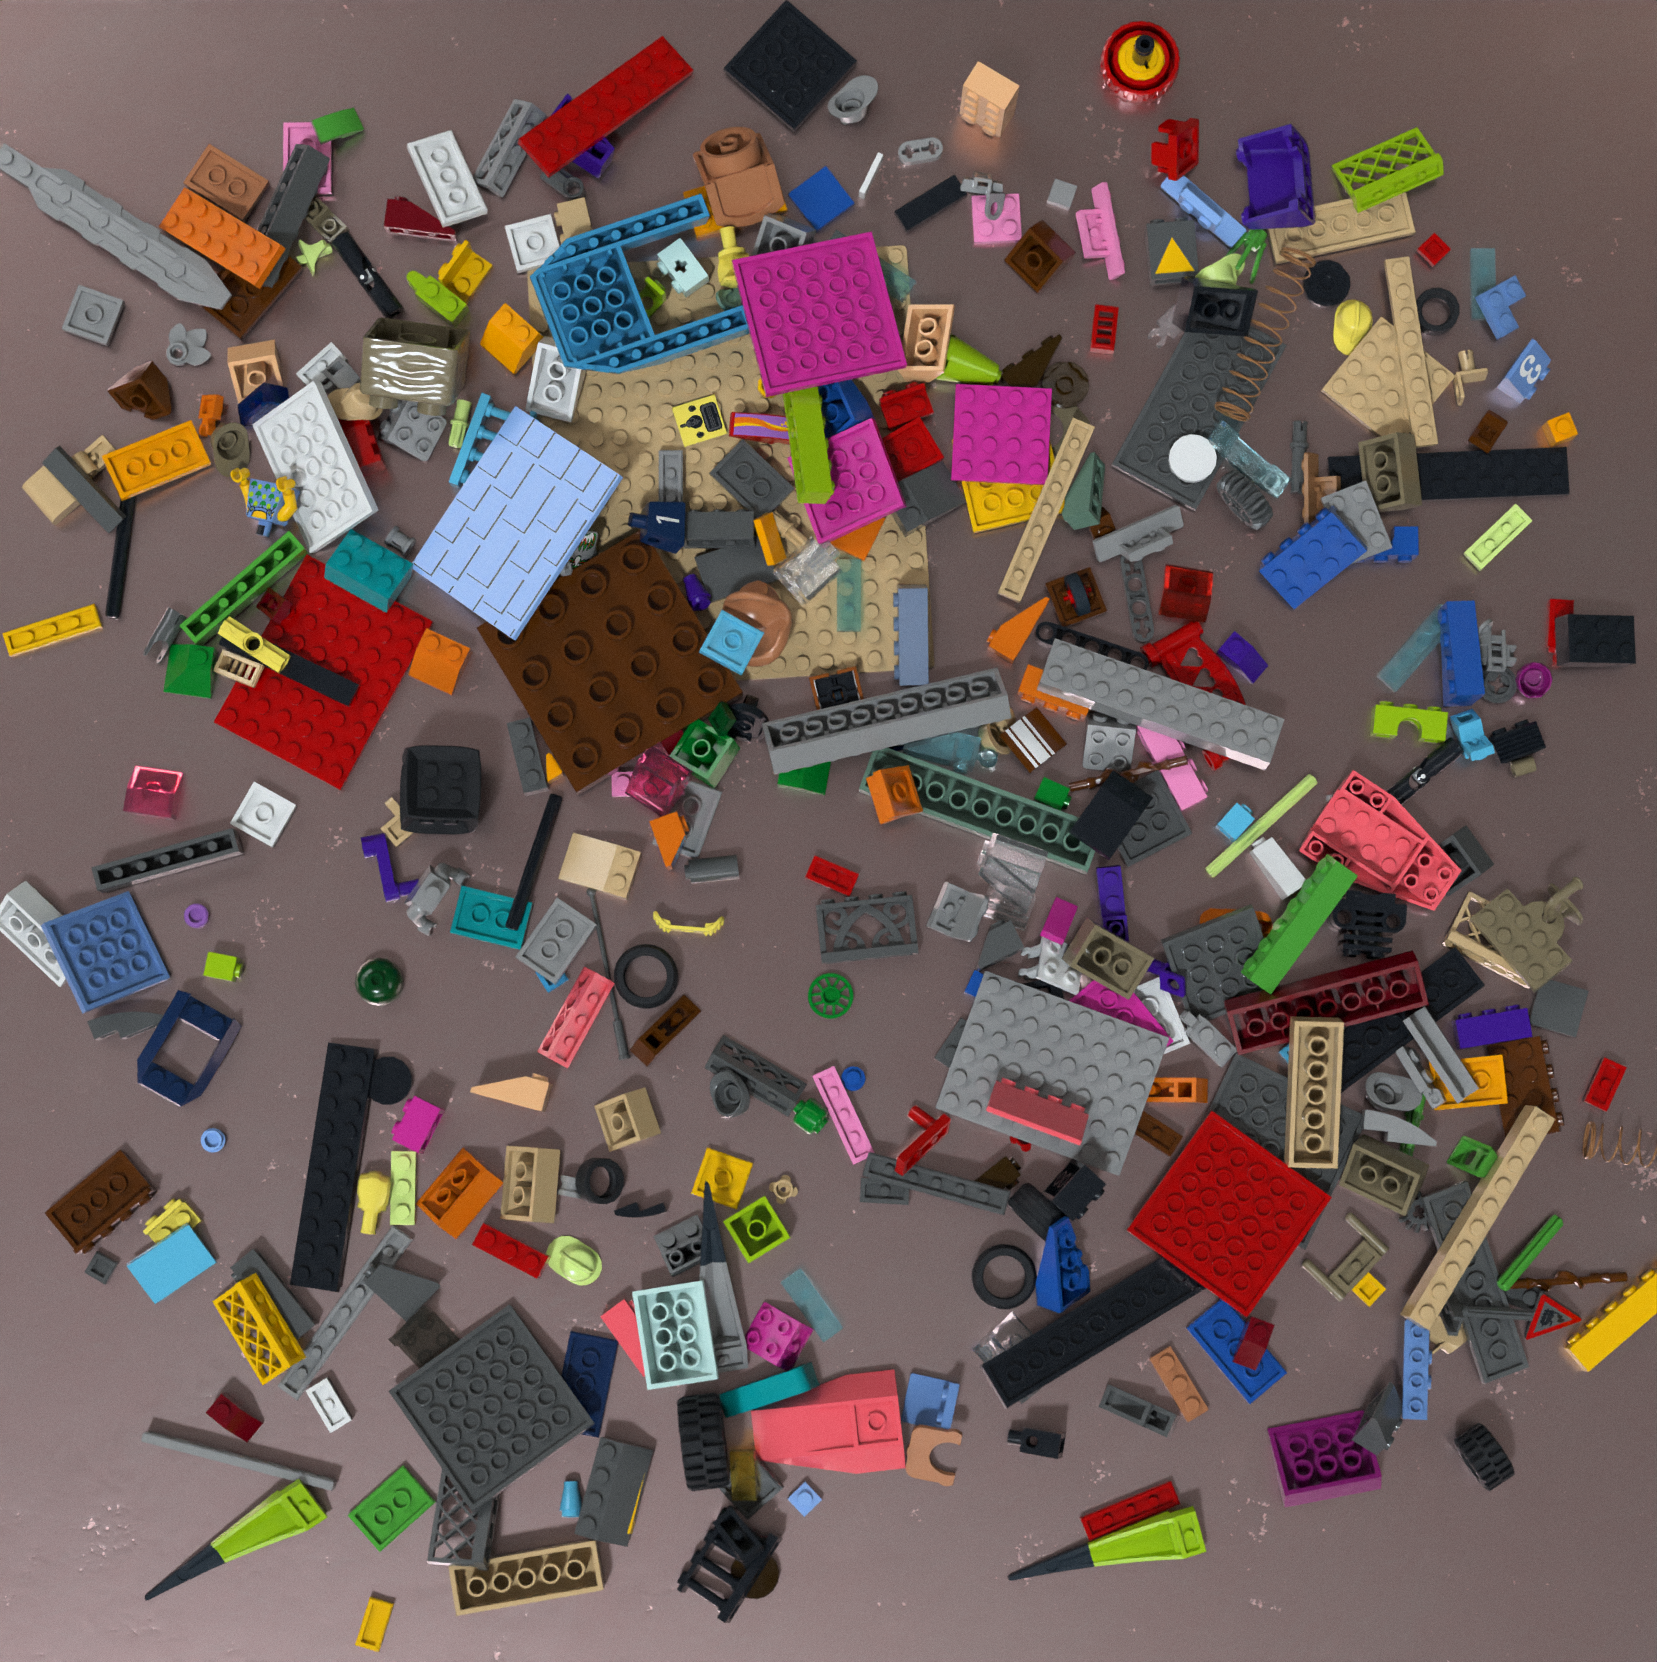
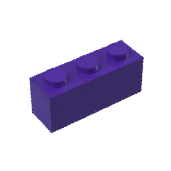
[1451,1005,1533,1050]

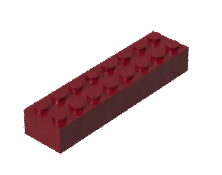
[1223,950,1429,1055]

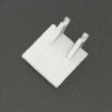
[1018,936,1081,995]

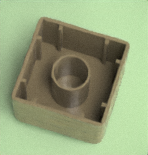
[360,317,471,416]

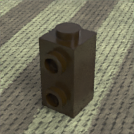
[974,1156,1021,1191]

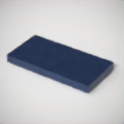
[561,1331,619,1438]

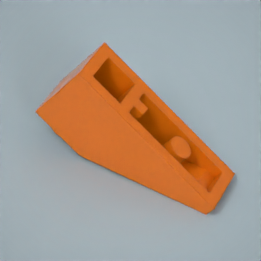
[986,597,1050,664]
[1146,1077,1208,1103]

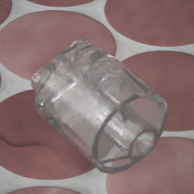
[772,536,843,606]

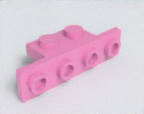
[1076,182,1125,280]

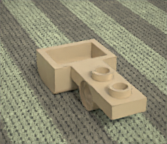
[22,435,116,526]

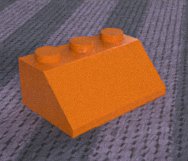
[416,1148,504,1239]

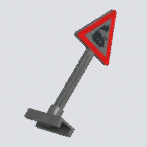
[1439,1291,1582,1340]

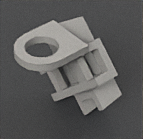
[960,171,1005,221]
[1478,619,1517,672]

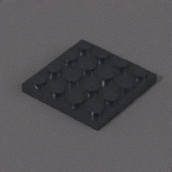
[723,0,857,132]

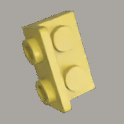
[143,1198,203,1243]

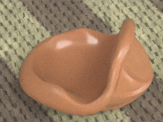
[722,581,792,667]

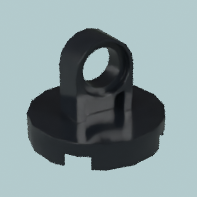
[727,694,769,742]

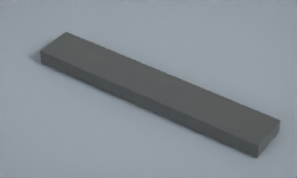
[862,1152,1011,1215]

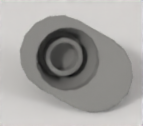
[828,75,879,125]
[1365,1072,1422,1111]

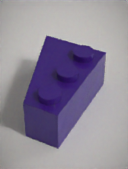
[551,93,615,179]

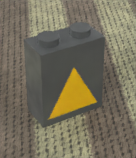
[1145,217,1199,285]

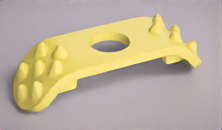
[653,911,725,936]

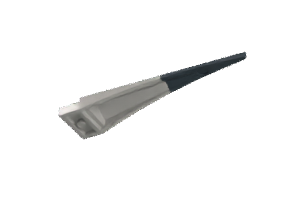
[699,1181,748,1373]

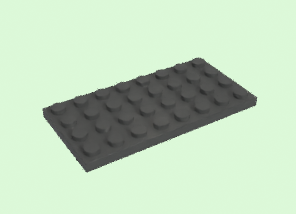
[1111,325,1287,511]

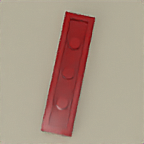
[1080,1480,1180,1541]

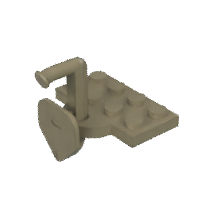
[1470,877,1584,993]

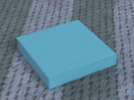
[699,610,764,675]

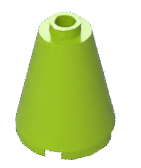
[935,334,1002,386]

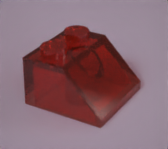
[1158,564,1213,623]

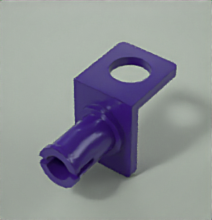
[1146,958,1186,998]

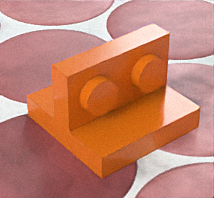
[866,765,923,824]

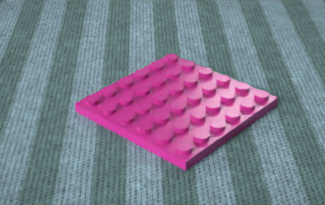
[732,231,907,397]

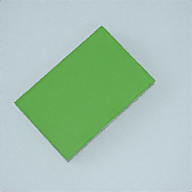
[348,1465,436,1552]

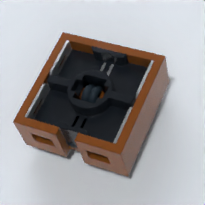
[809,666,864,710]

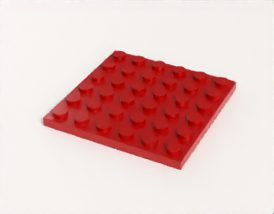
[1126,1111,1332,1318]

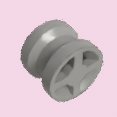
[557,1175,581,1199]

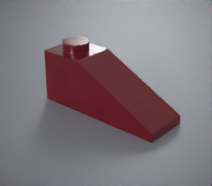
[384,196,457,241]

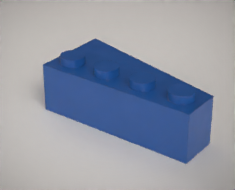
[1438,600,1485,707]

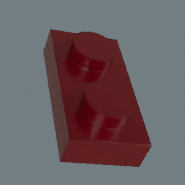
[256,587,293,624]

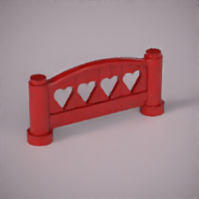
[1140,621,1247,771]

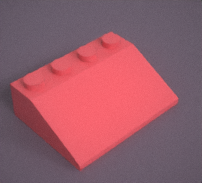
[986,1077,1089,1145]

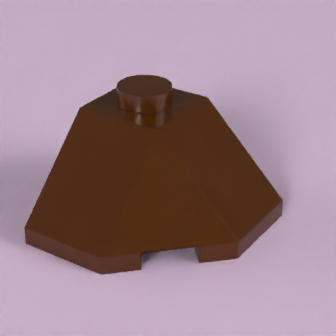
[107,361,172,420]

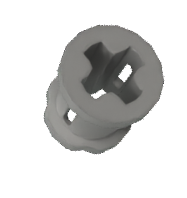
[384,526,416,557]

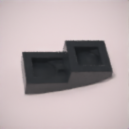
[614,1202,667,1218]

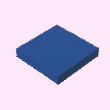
[788,166,855,233]

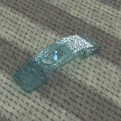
[1207,420,1291,498]

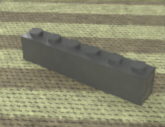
[257,144,330,288]
[91,828,243,893]

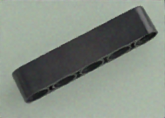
[1034,621,1149,670]

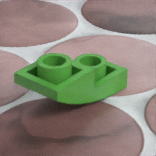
[311,108,364,144]

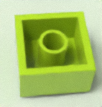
[723,1196,791,1264]

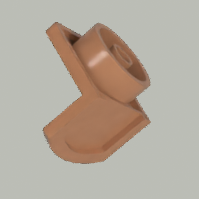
[693,127,785,227]

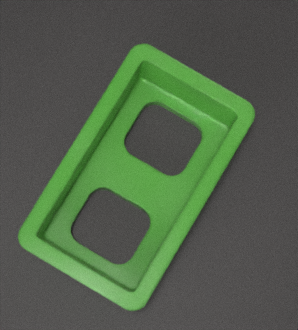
[1447,1136,1497,1178]

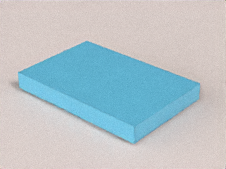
[127,1222,216,1304]

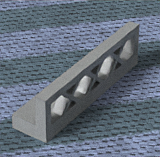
[473,99,547,197]
[1403,1006,1479,1104]

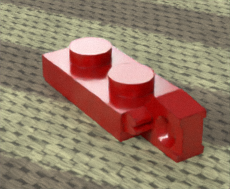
[1546,599,1574,666]

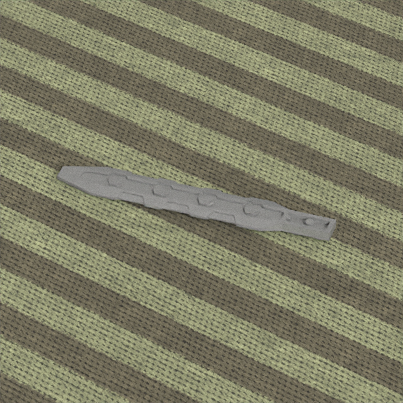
[0,143,232,310]

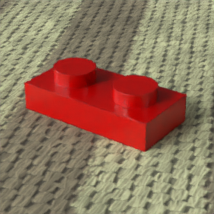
[805,855,859,897]
[1583,1057,1627,1112]

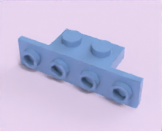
[1402,1319,1432,1420]

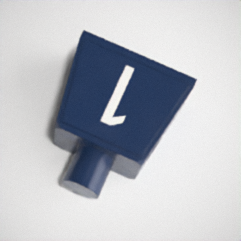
[628,502,685,554]

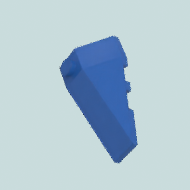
[1036,1216,1091,1314]

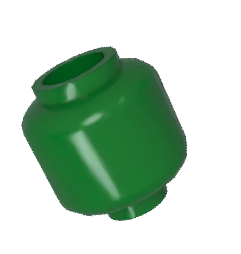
[793,1098,829,1134]

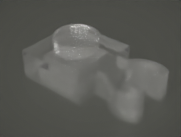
[1148,305,1182,348]

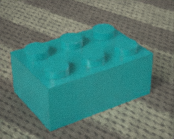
[324,529,413,613]

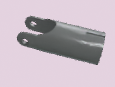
[143,607,187,664]

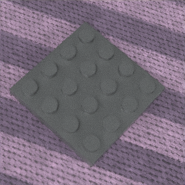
[1160,904,1280,1021]

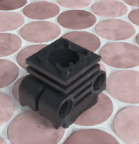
[1326,890,1407,959]

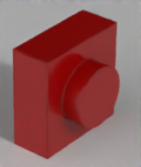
[1416,233,1451,268]

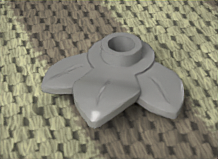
[166,323,211,366]

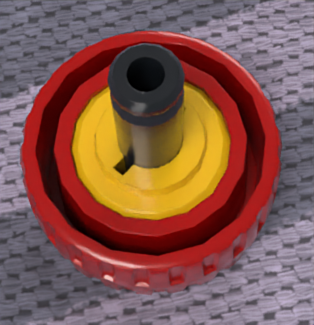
[1100,21,1180,105]

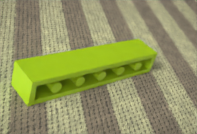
[783,386,835,504]

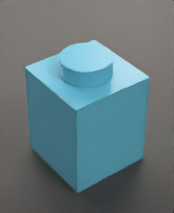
[1215,803,1255,842]

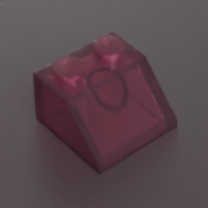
[625,746,692,817]
[123,766,184,821]

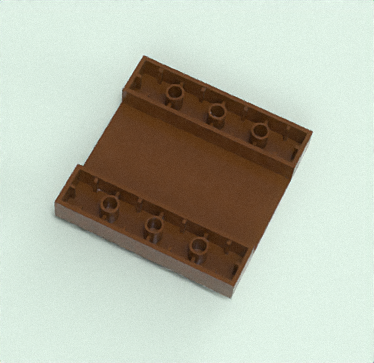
[477,530,743,795]

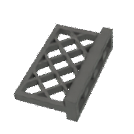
[427,1469,500,1570]

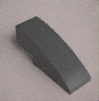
[87,1011,163,1040]
[1099,1384,1180,1439]

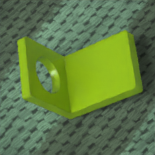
[639,276,667,319]

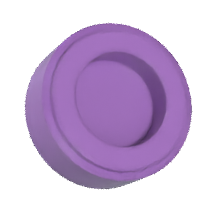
[184,904,210,928]

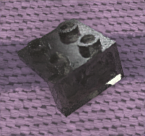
[388,1304,460,1369]

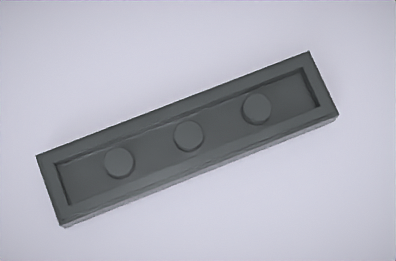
[42,445,127,534]

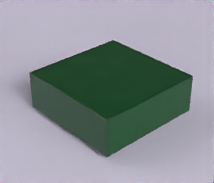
[708,702,737,736]

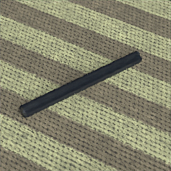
[105,496,135,619]
[506,794,562,931]

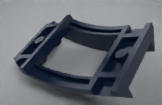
[136,990,242,1107]

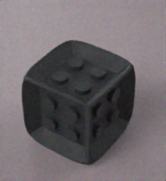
[400,745,481,834]

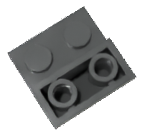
[653,1215,702,1277]

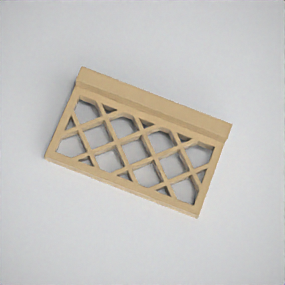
[1442,891,1529,989]

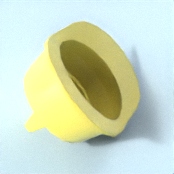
[1333,300,1373,356]

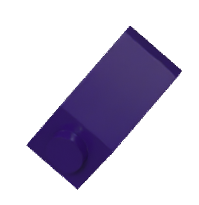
[1216,631,1268,684]

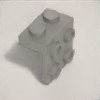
[377,400,447,461]
[1083,712,1136,772]
[926,882,989,942]

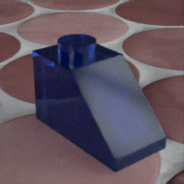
[237,382,289,427]

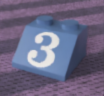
[1497,338,1551,403]

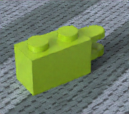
[406,270,469,328]

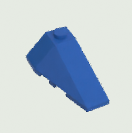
[818,379,876,439]

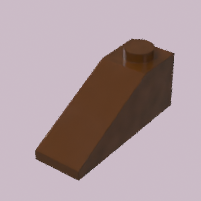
[630,995,701,1067]

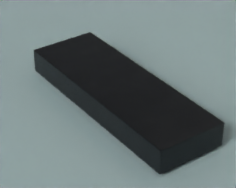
[894,174,967,233]

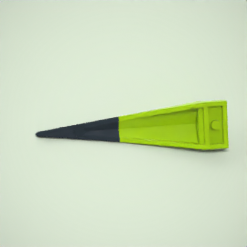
[145,1478,327,1600]
[1007,1506,1206,1581]

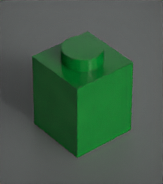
[1033,777,1072,811]

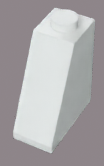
[1249,837,1306,900]

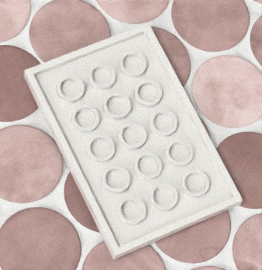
[252,380,378,553]

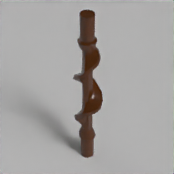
[1069,755,1188,792]
[1510,1270,1628,1292]

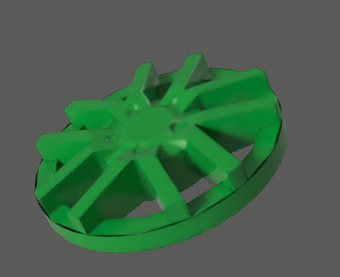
[808,973,853,1019]

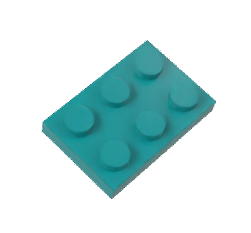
[450,886,533,950]

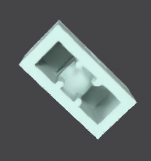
[657,238,709,298]

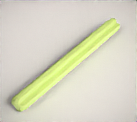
[1205,774,1318,878]

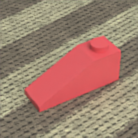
[600,1298,645,1377]

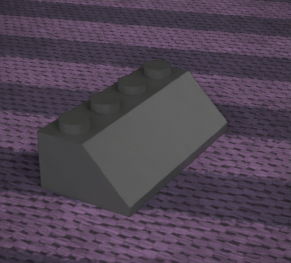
[574,1437,654,1547]

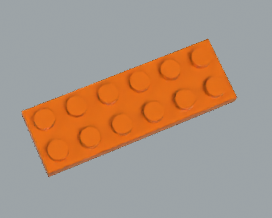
[159,187,286,289]

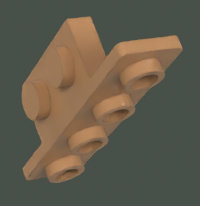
[1302,452,1341,524]

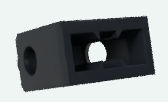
[1007,1426,1066,1459]

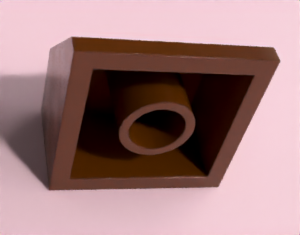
[1004,219,1076,293]

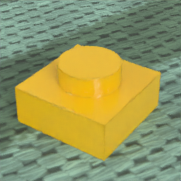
[1351,1272,1386,1307]

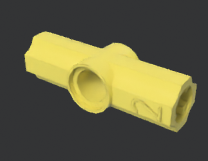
[218,616,291,673]

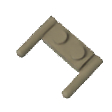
[1302,1213,1390,1301]

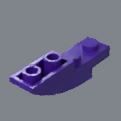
[1096,865,1129,942]

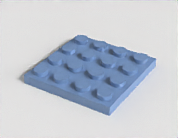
[41,891,170,1013]

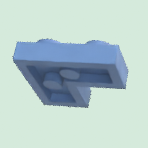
[1475,275,1526,340]

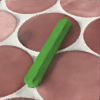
[1496,1215,1563,1291]

